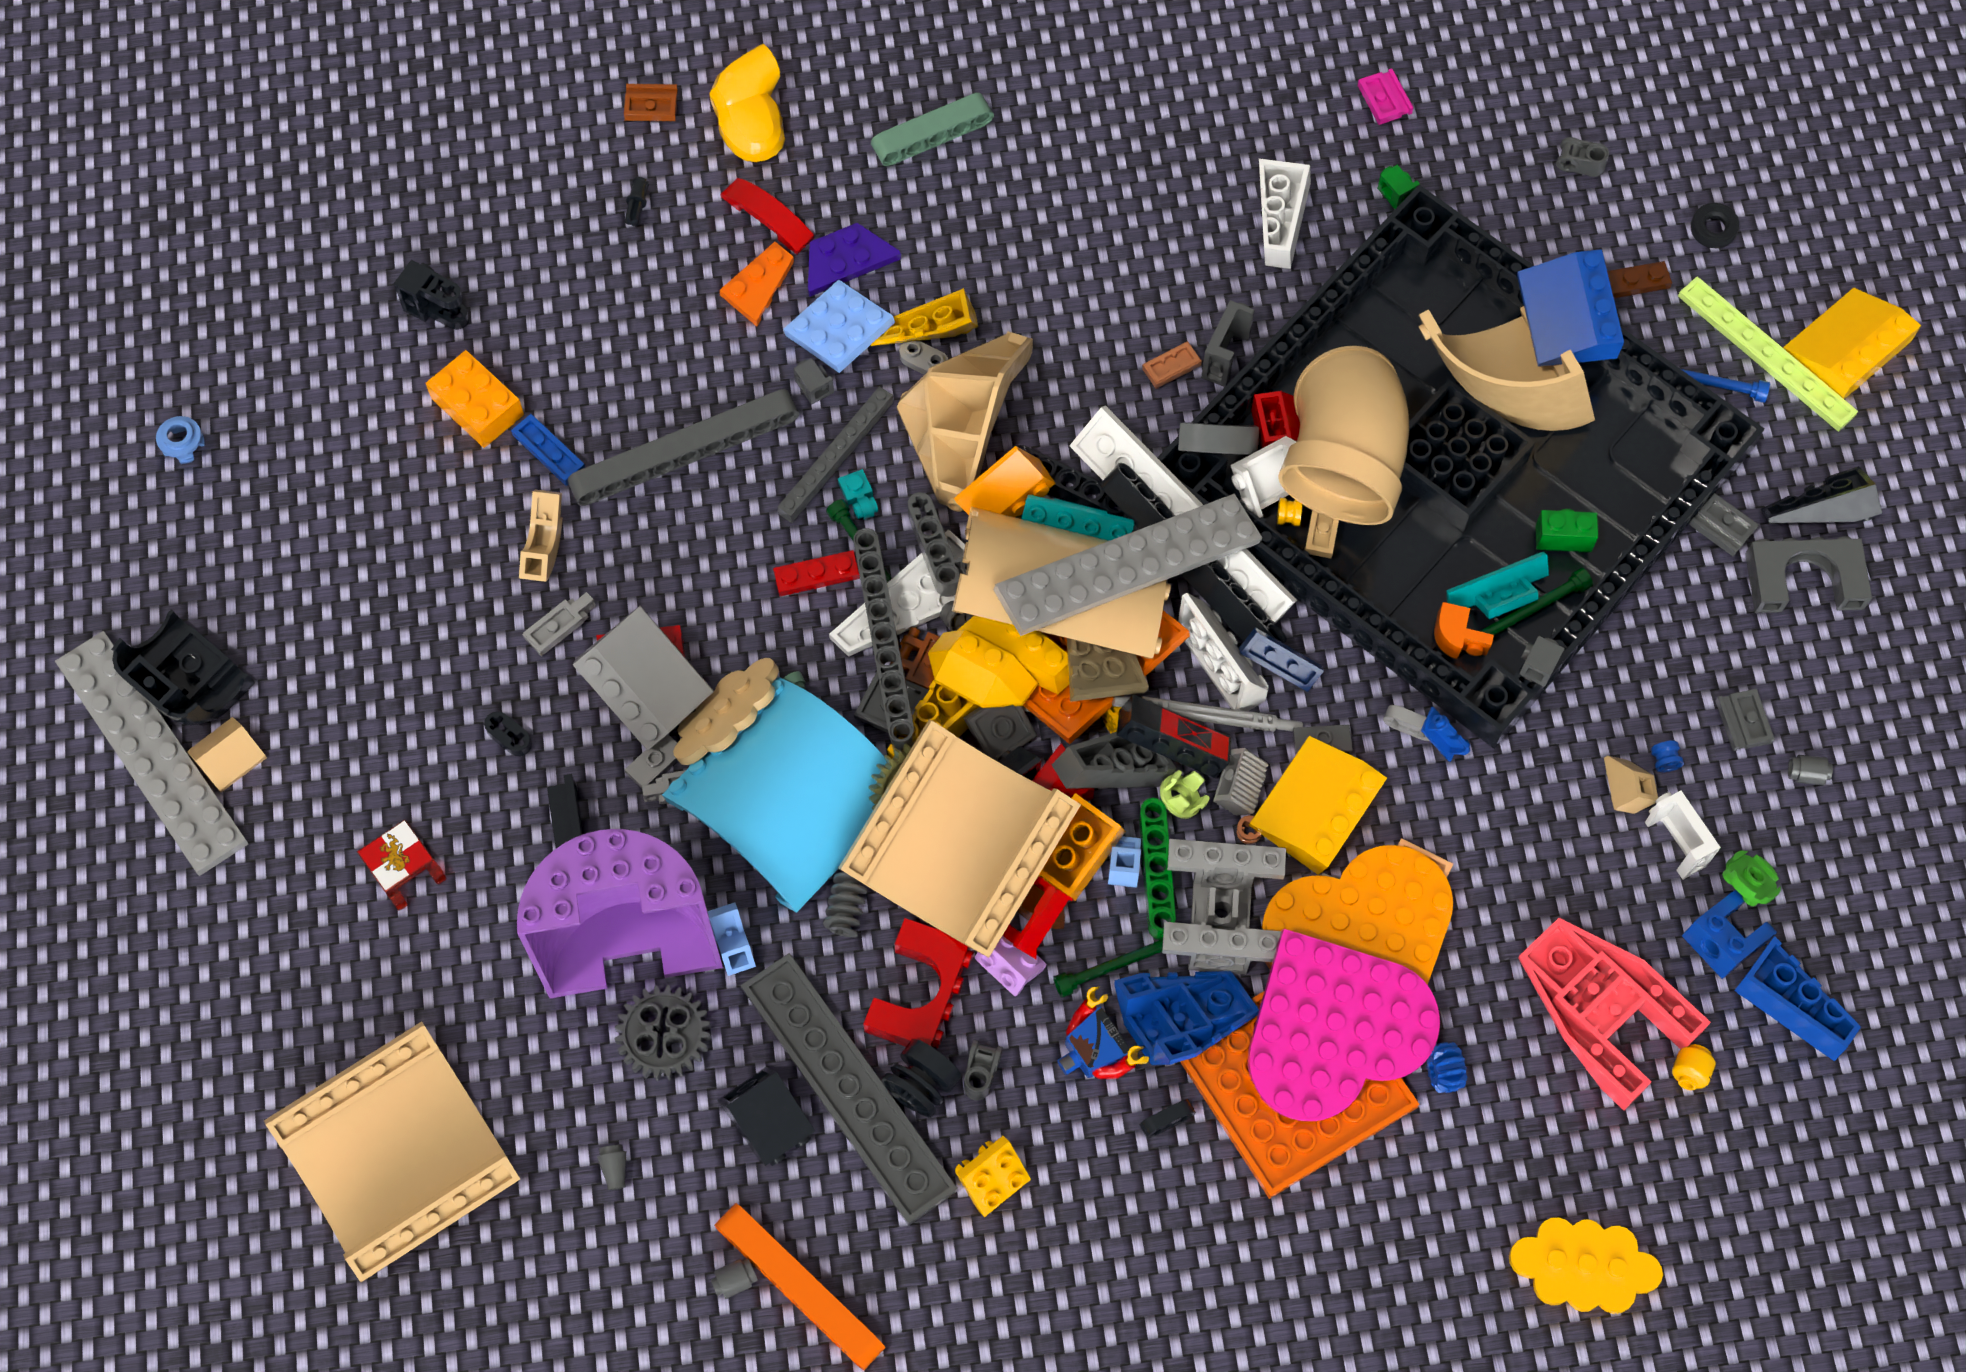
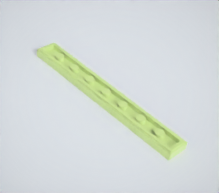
[1678,276,1858,432]

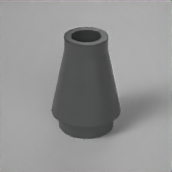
[597,1144,627,1190]

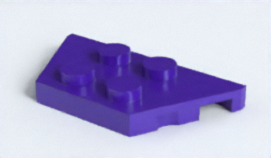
[808,223,901,297]

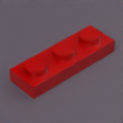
[773,550,860,597]

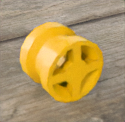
[1277,497,1302,526]

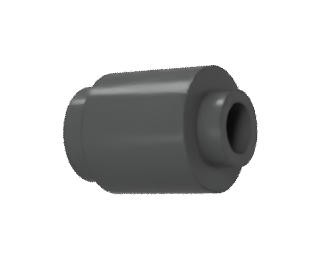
[1788,755,1833,785]
[710,1259,758,1299]

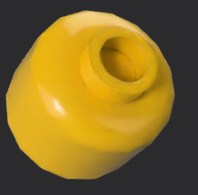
[1672,1044,1716,1090]

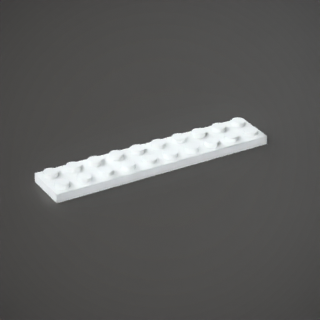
[1070,406,1297,623]

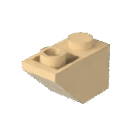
[1604,756,1658,814]

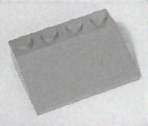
[573,606,714,751]

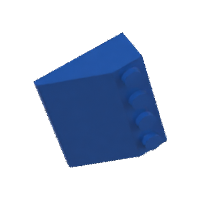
[1517,249,1624,367]

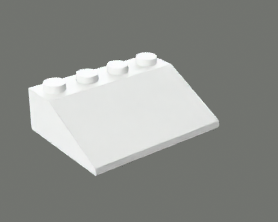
[1178,593,1268,711]

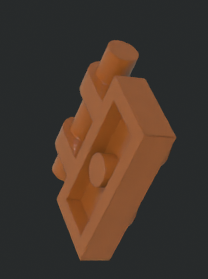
[890,627,940,690]

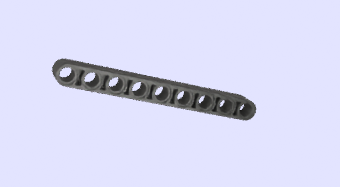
[567,389,799,506]
[853,528,917,752]

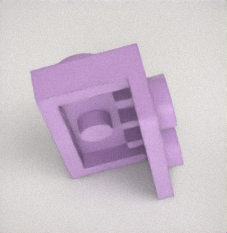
[975,936,1047,996]

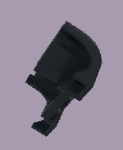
[111,609,255,726]

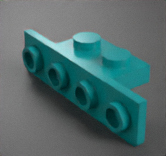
[1022,495,1135,541]
[1446,552,1549,619]

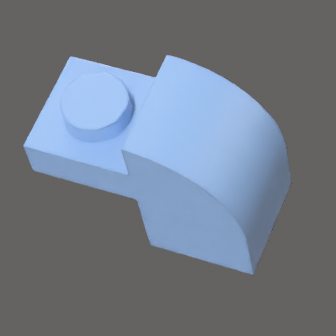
[1108,836,1141,888]
[708,902,756,976]

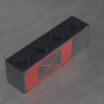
[1117,694,1231,778]

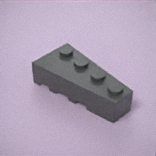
[1052,732,1177,789]

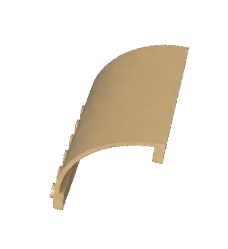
[838,720,1081,958]
[264,1022,520,1282]

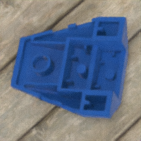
[1114,971,1259,1065]

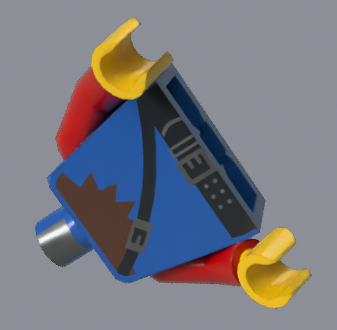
[1057,986,1149,1079]

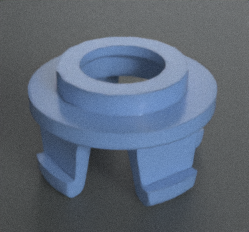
[156,416,205,464]

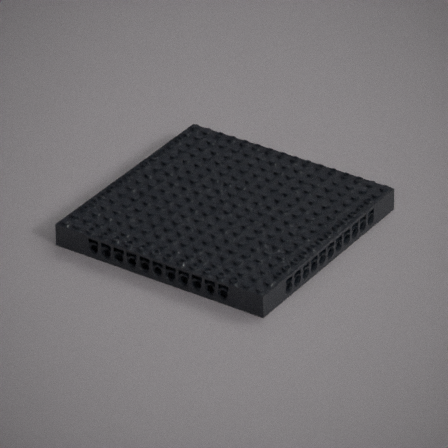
[1157,185,1765,749]

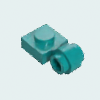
[838,469,878,520]

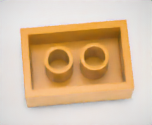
[425,350,524,448]
[1039,793,1126,901]

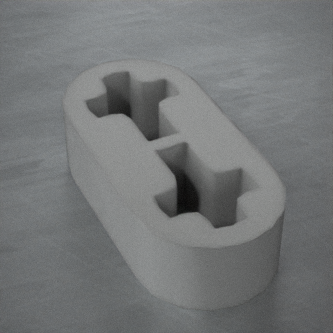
[1383,705,1430,741]

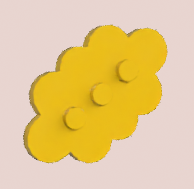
[1509,1217,1663,1314]

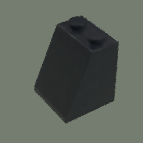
[717,1066,815,1166]

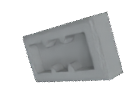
[624,734,678,788]

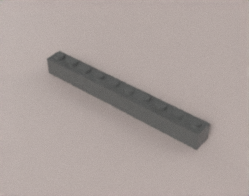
[777,386,893,523]

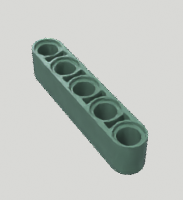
[871,93,994,166]

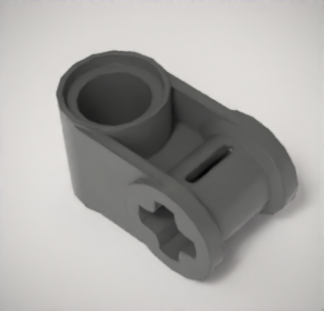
[1556,137,1609,177]
[964,1039,1003,1101]

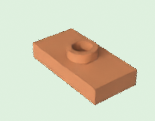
[1142,341,1202,389]

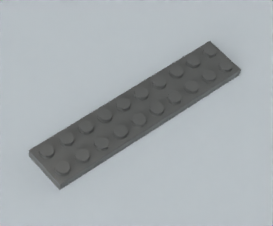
[741,953,958,1226]

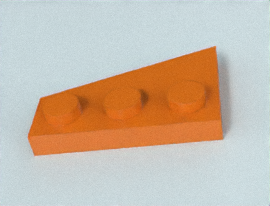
[719,242,794,327]

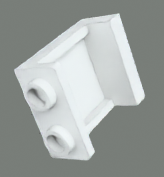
[1231,436,1296,518]
[1645,790,1721,879]

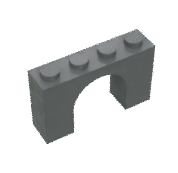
[1745,536,1872,613]

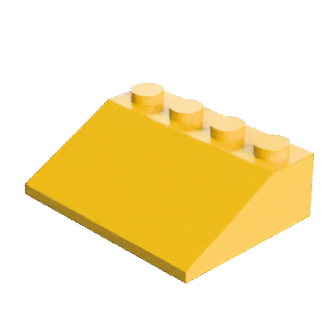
[1783,288,1921,399]
[1249,736,1387,875]

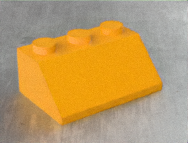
[954,446,1056,517]

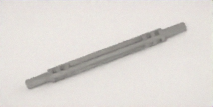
[1112,696,1303,732]

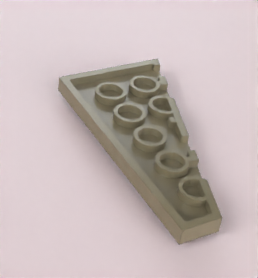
[1067,638,1149,702]

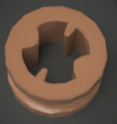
[1236,815,1262,844]

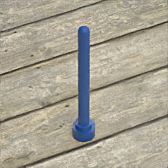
[1681,369,1770,403]

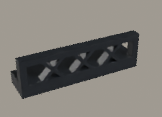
[547,774,584,848]

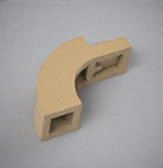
[519,489,563,582]

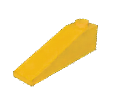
[871,288,978,346]

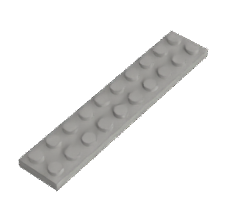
[993,494,1262,636]
[55,631,248,876]

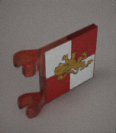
[357,819,446,911]

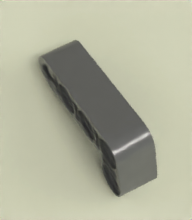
[908,492,967,597]

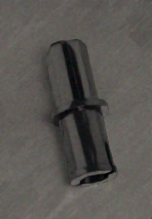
[625,177,649,226]

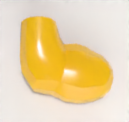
[709,44,785,162]

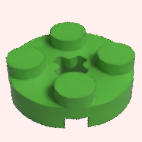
[1722,851,1781,907]

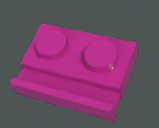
[1357,69,1413,125]

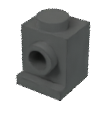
[794,358,834,405]

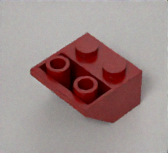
[1251,391,1300,449]

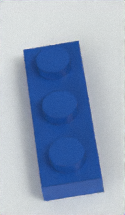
[511,414,586,486]

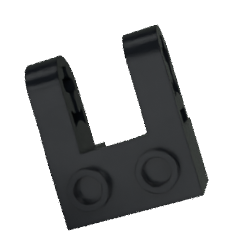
[393,260,470,330]

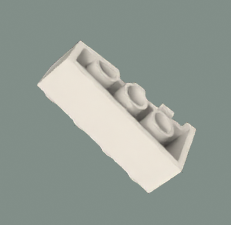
[1259,159,1311,269]

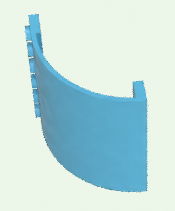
[662,677,887,913]

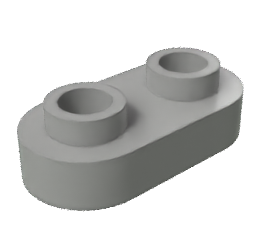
[899,341,948,375]

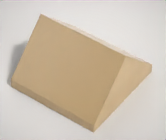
[187,717,267,793]

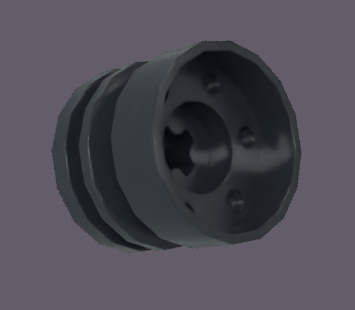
[882,1039,961,1118]

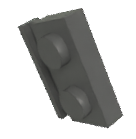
[1689,493,1759,557]
[1715,689,1775,751]

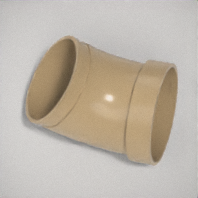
[1278,346,1409,525]

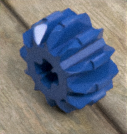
[1426,1042,1468,1093]

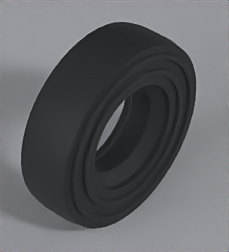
[1691,203,1739,249]

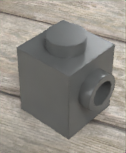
[1520,636,1565,687]

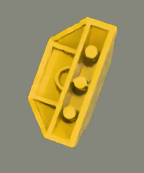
[928,630,1038,708]

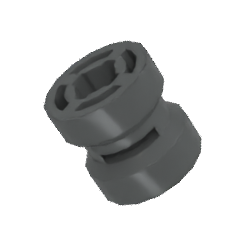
[940,601,974,631]

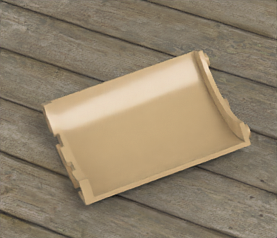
[952,507,1171,659]

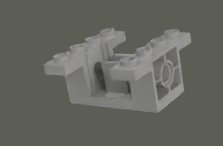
[1162,839,1286,975]

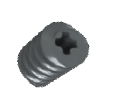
[823,872,868,937]

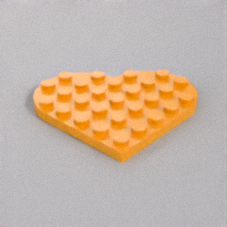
[1261,845,1453,985]

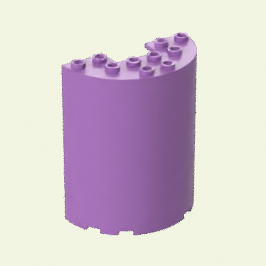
[517,829,723,998]

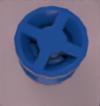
[1650,741,1684,772]

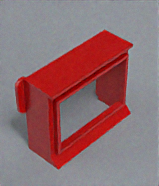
[1002,875,1073,960]

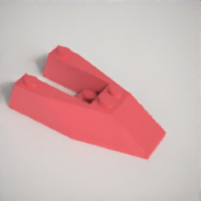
[1518,918,1711,1110]

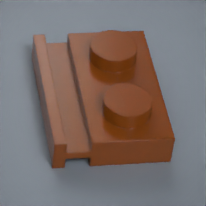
[624,84,678,121]

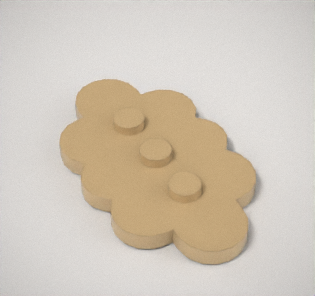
[673,658,779,765]

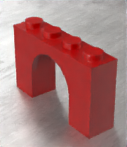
[863,918,974,1048]

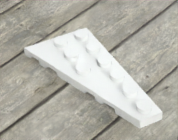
[829,529,965,657]

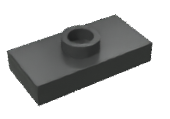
[1292,725,1353,755]

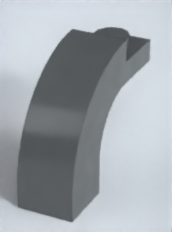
[1178,422,1260,454]

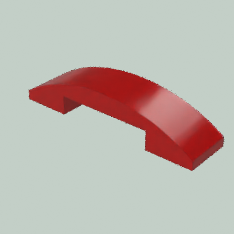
[720,178,814,254]

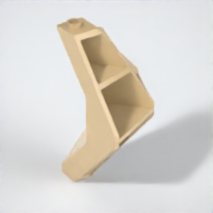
[897,331,1033,512]

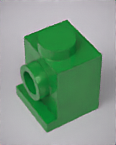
[1377,165,1420,209]

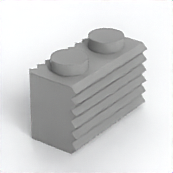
[1213,748,1269,815]

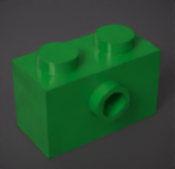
[1536,509,1598,552]

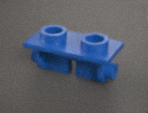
[1421,707,1470,762]

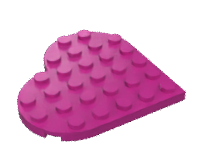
[1248,929,1440,1121]

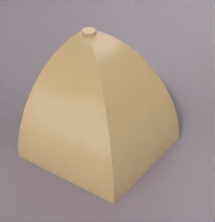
[1418,306,1595,431]

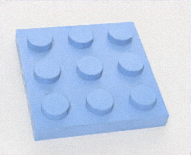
[783,280,895,373]

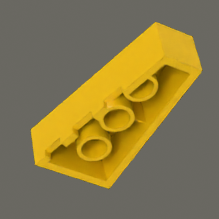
[957,616,1069,694]

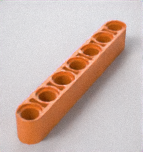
[714,1203,886,1371]

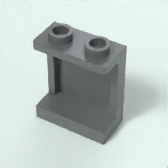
[1201,300,1254,387]

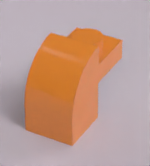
[1434,602,1494,659]

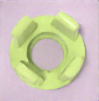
[1160,770,1210,819]

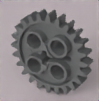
[615,985,711,1081]

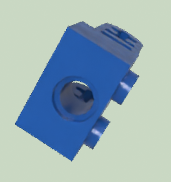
[1682,890,1778,979]

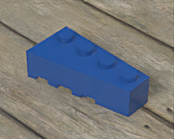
[1734,936,1861,1061]

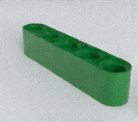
[1139,798,1176,940]

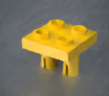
[955,1136,1031,1217]

